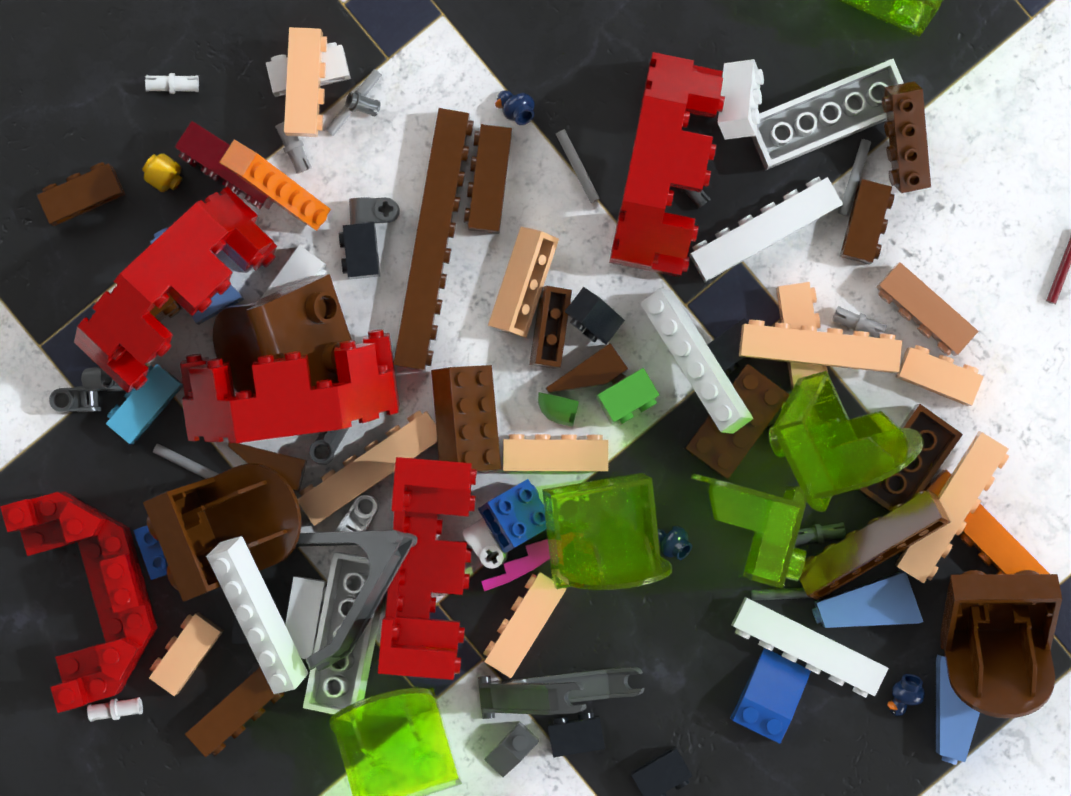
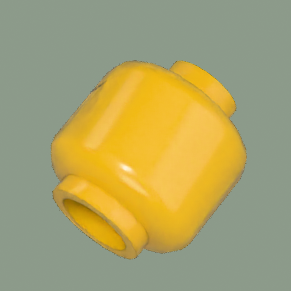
[142,153,182,192]

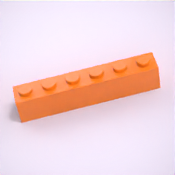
[220,140,331,231]
[924,470,1050,574]

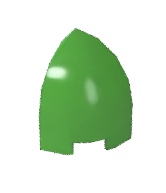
[538,392,579,427]

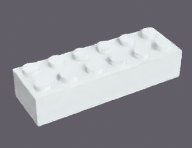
[751,59,903,170]
[303,552,385,719]

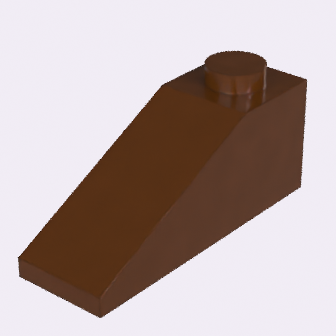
[546,343,628,393]
[228,443,308,491]

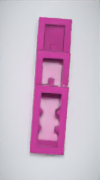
[481,530,577,591]

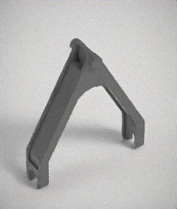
[294,530,418,671]
[478,667,645,719]

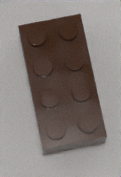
[684,364,790,479]
[431,365,501,472]
[856,404,963,513]

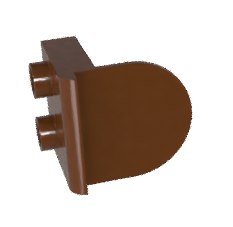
[213,274,352,394]
[143,463,301,602]
[940,570,1062,718]

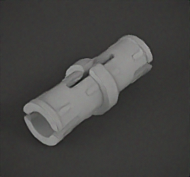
[275,121,312,174]
[832,306,887,338]

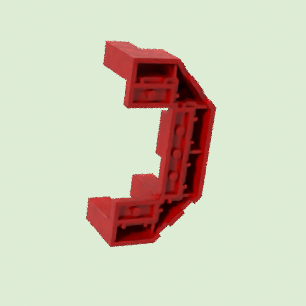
[609,52,725,277]
[74,187,277,393]
[180,329,400,443]
[378,457,477,680]
[0,492,158,713]

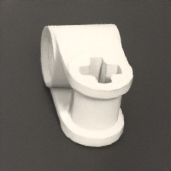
[336,494,379,532]
[462,518,508,568]

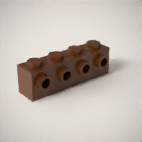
[882,81,931,194]

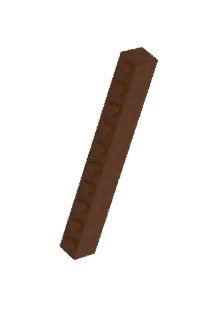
[393,108,474,371]

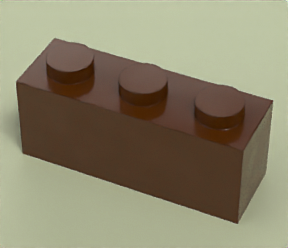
[37,162,125,226]
[840,179,895,265]
[529,286,572,369]

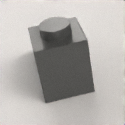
[484,721,539,777]

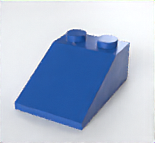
[730,648,811,744]

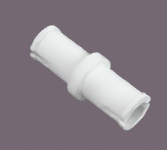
[145,73,199,94]
[87,697,143,722]

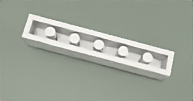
[689,177,843,283]
[640,288,754,434]
[206,536,309,694]
[731,597,889,698]

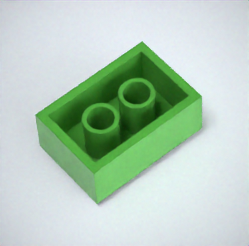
[595,368,660,426]

